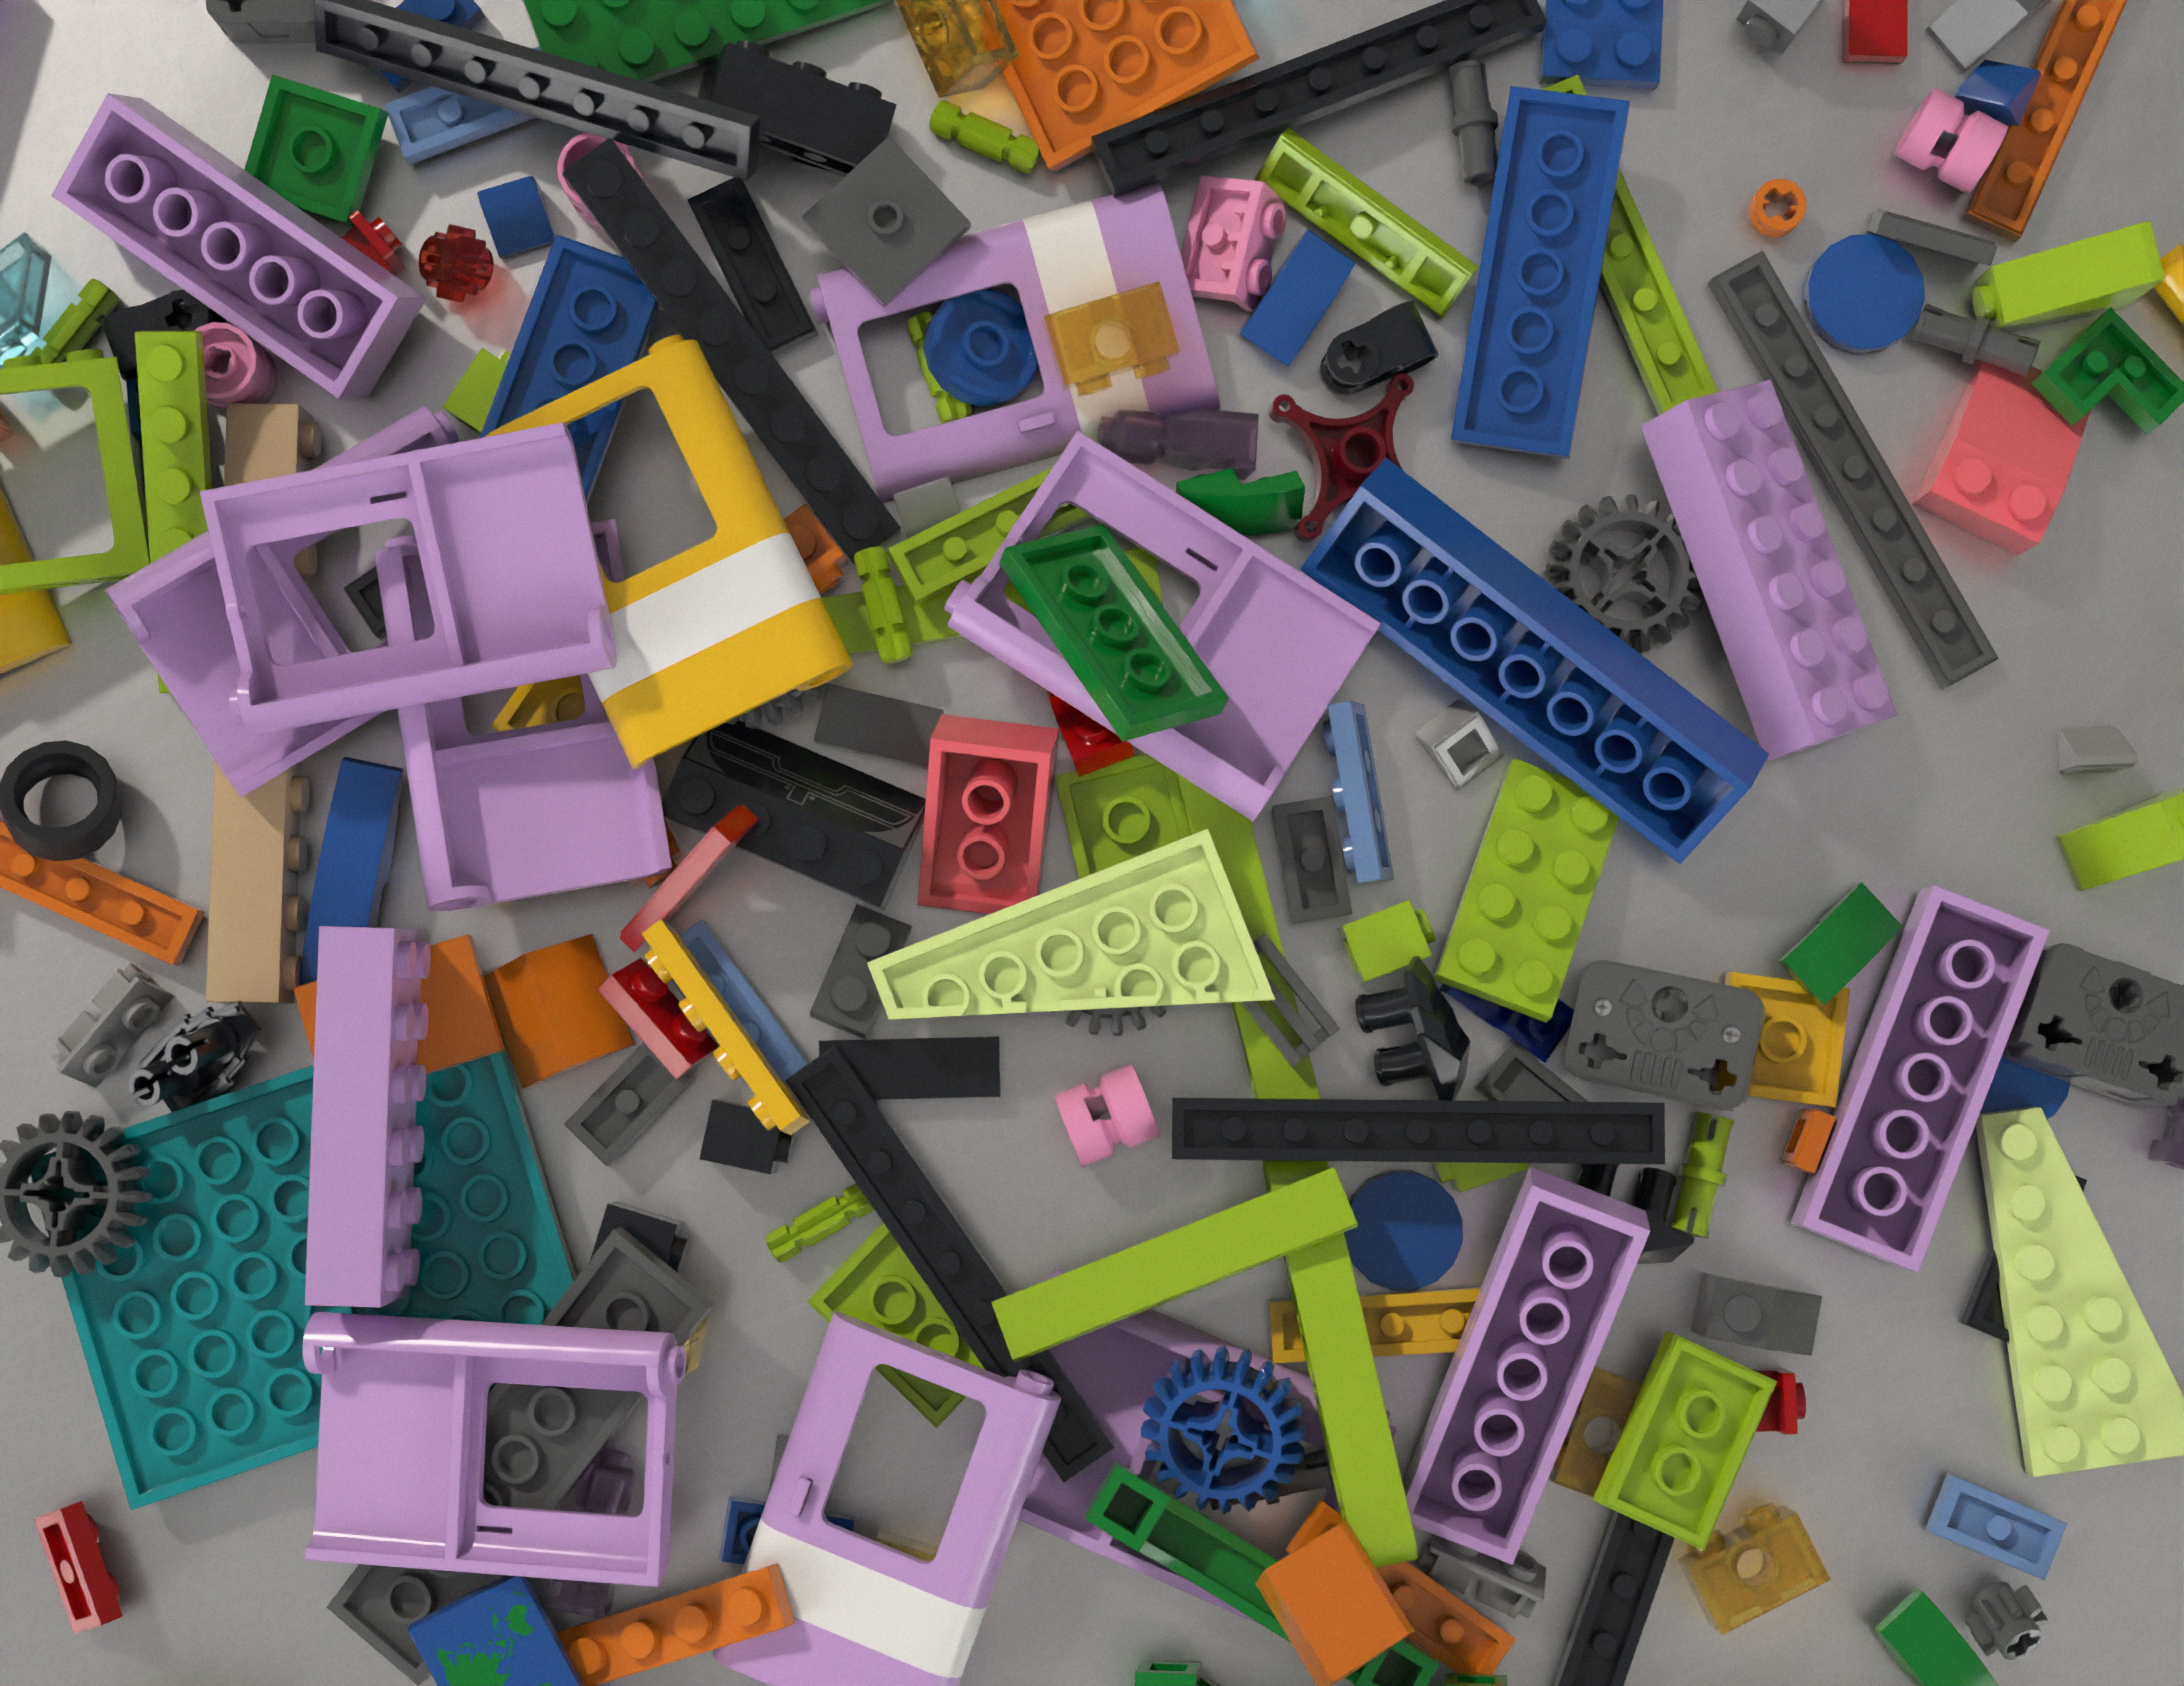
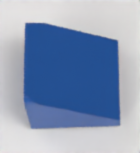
[1955,59,2041,127]
[477,176,555,259]

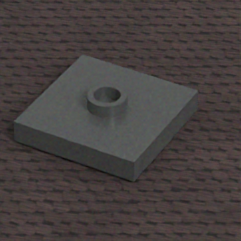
[801,136,971,308]

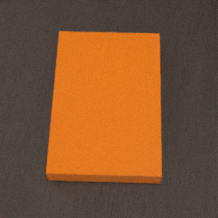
[293,934,505,1075]

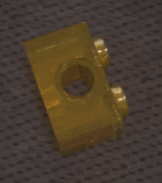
[896,0,1019,98]
[1042,281,1180,397]
[1549,1365,1643,1497]
[1677,1503,1831,1635]

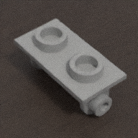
[51,963,174,1088]
[1417,1534,1546,1619]

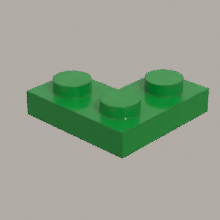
[2031,307,2184,435]

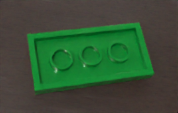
[999,524,1229,742]

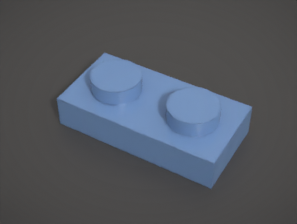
[1925,1473,2067,1580]

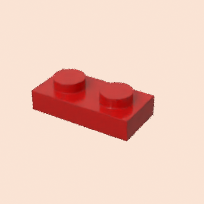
[597,958,719,1080]
[33,1501,123,1634]

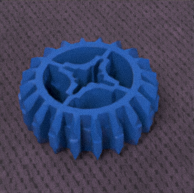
[1140,1345,1308,1515]

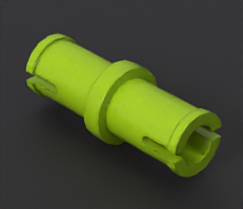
[1670,1112,1734,1239]

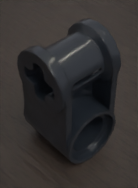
[101,289,227,381]
[1319,301,1439,397]

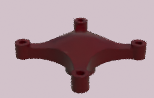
[1268,373,1436,543]

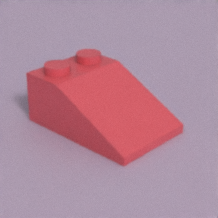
[1912,361,2091,555]
[917,714,1059,914]

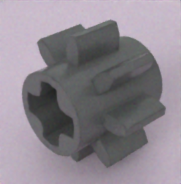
[1965,1582,2048,1660]

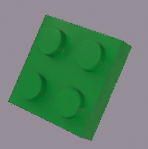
[244,74,389,226]

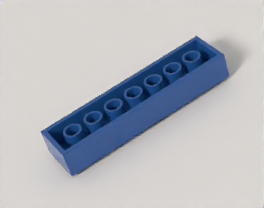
[1300,458,1769,864]

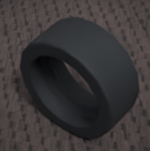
[0,740,122,861]

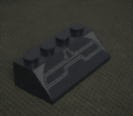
[662,720,926,911]

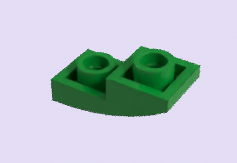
[1176,468,1305,536]
[1778,882,1902,1006]
[1873,1588,1999,1686]

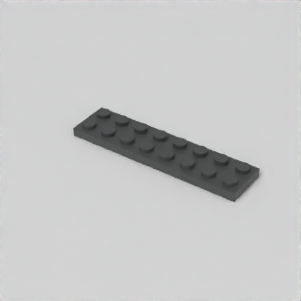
[326,1226,715,1686]

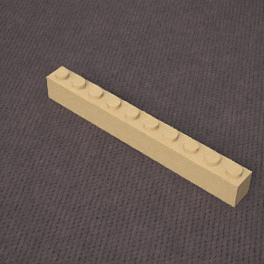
[206,403,321,1004]

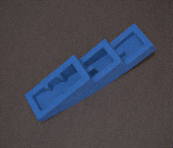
[296,757,404,1002]

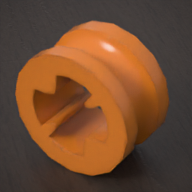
[1748,179,1806,238]

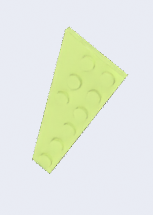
[867,829,1275,1020]
[1976,1106,2184,1477]

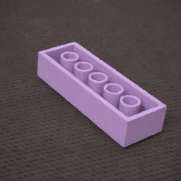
[51,93,427,399]
[1640,380,1898,762]
[1790,885,2050,1272]
[305,926,431,1307]
[1402,1167,1651,1565]

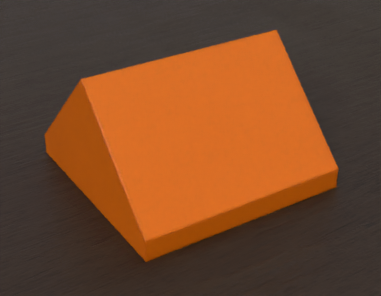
[484,934,636,1089]
[1255,1521,1415,1686]

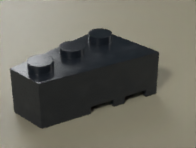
[697,41,897,177]

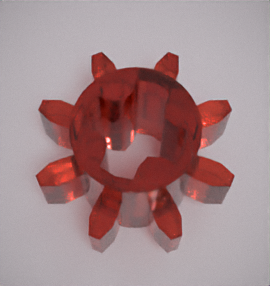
[418,224,494,303]

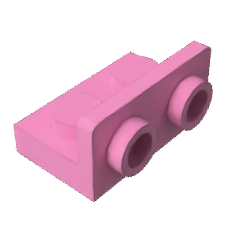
[1181,175,1286,312]

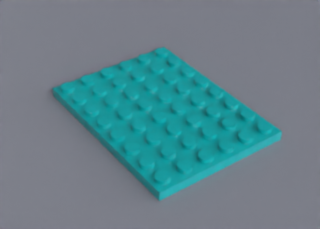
[30,1051,577,1510]

